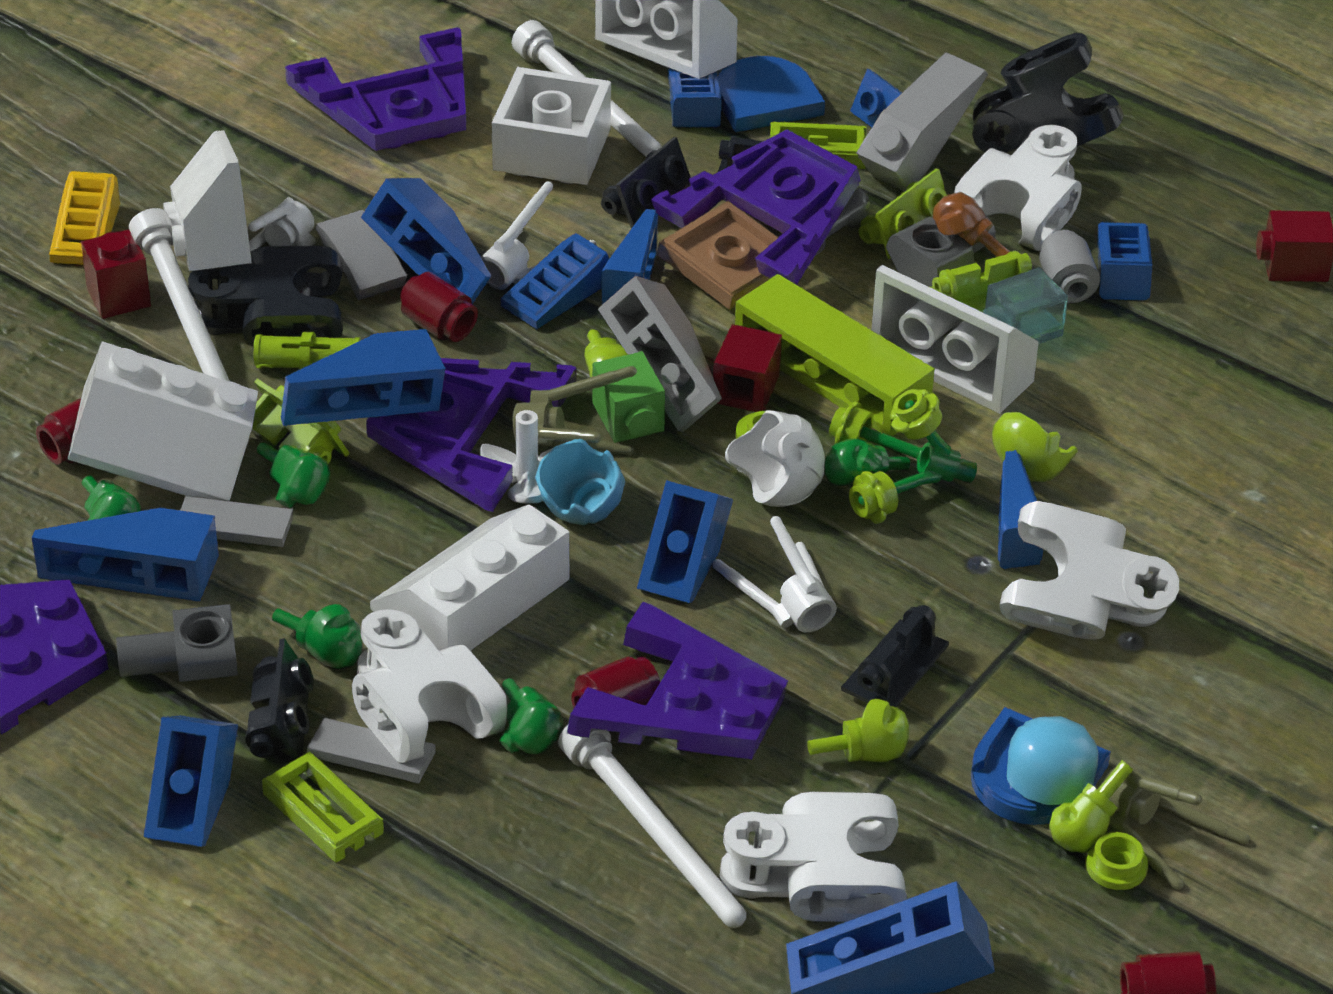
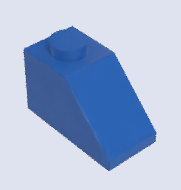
[637,480,733,603]
[143,716,238,847]

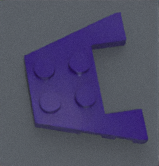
[285,27,466,151]
[651,130,861,285]
[366,358,577,512]
[0,580,108,735]
[567,602,788,759]

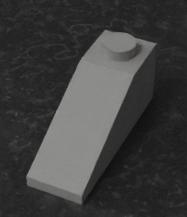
[856,52,988,192]
[598,276,722,432]

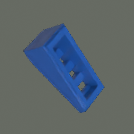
[668,67,721,127]
[602,209,658,305]
[1097,222,1152,300]
[501,233,609,329]
[998,450,1043,569]

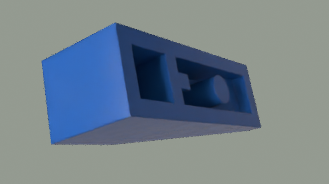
[360,178,491,304]
[281,329,445,426]
[32,508,219,602]
[786,881,995,994]

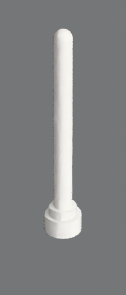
[512,20,661,157]
[129,208,229,381]
[558,725,746,928]

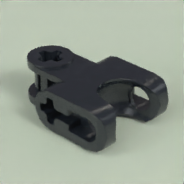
[972,32,1124,154]
[188,246,343,347]

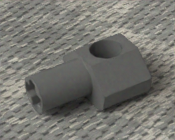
[886,216,996,287]
[116,604,238,682]

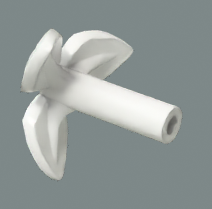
[480,410,553,504]

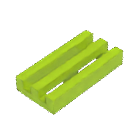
[770,122,867,169]
[262,752,384,863]

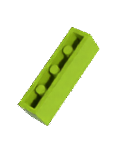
[735,274,935,436]

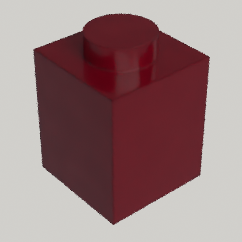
[1256,210,1333,282]
[81,229,151,319]
[713,324,782,412]

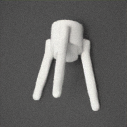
[481,182,597,290]
[249,197,316,252]
[713,516,837,633]

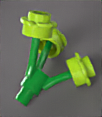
[829,389,977,524]

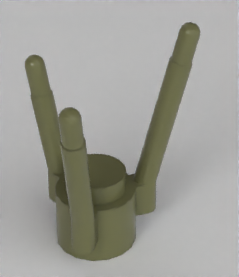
[513,366,637,455]
[1102,767,1250,890]

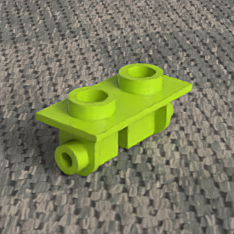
[858,169,946,259]
[930,251,1037,312]
[251,378,350,464]

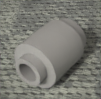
[1039,230,1100,303]

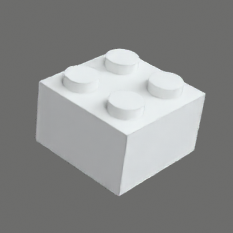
[492,67,611,185]

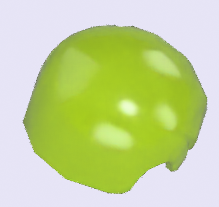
[992,412,1078,482]

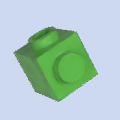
[592,351,665,443]

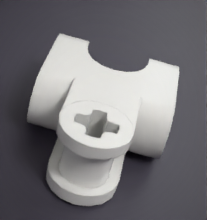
[954,125,1082,251]
[1000,501,1179,640]
[352,609,507,763]
[720,792,907,922]

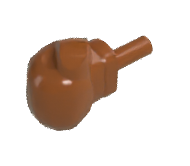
[933,192,1010,257]

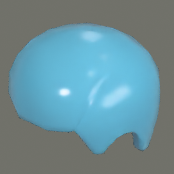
[535,439,625,525]
[1007,716,1098,805]

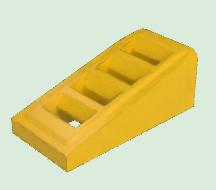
[49,171,120,265]

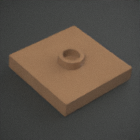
[657,201,778,310]

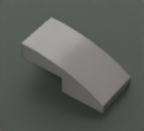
[316,210,407,300]

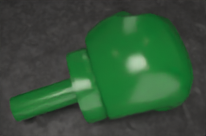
[824,438,910,487]
[257,442,330,508]
[82,476,141,521]
[272,604,363,670]
[499,678,564,755]

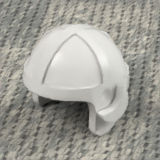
[725,410,825,507]

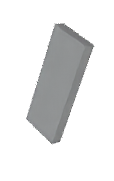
[180,496,293,547]
[307,718,435,783]

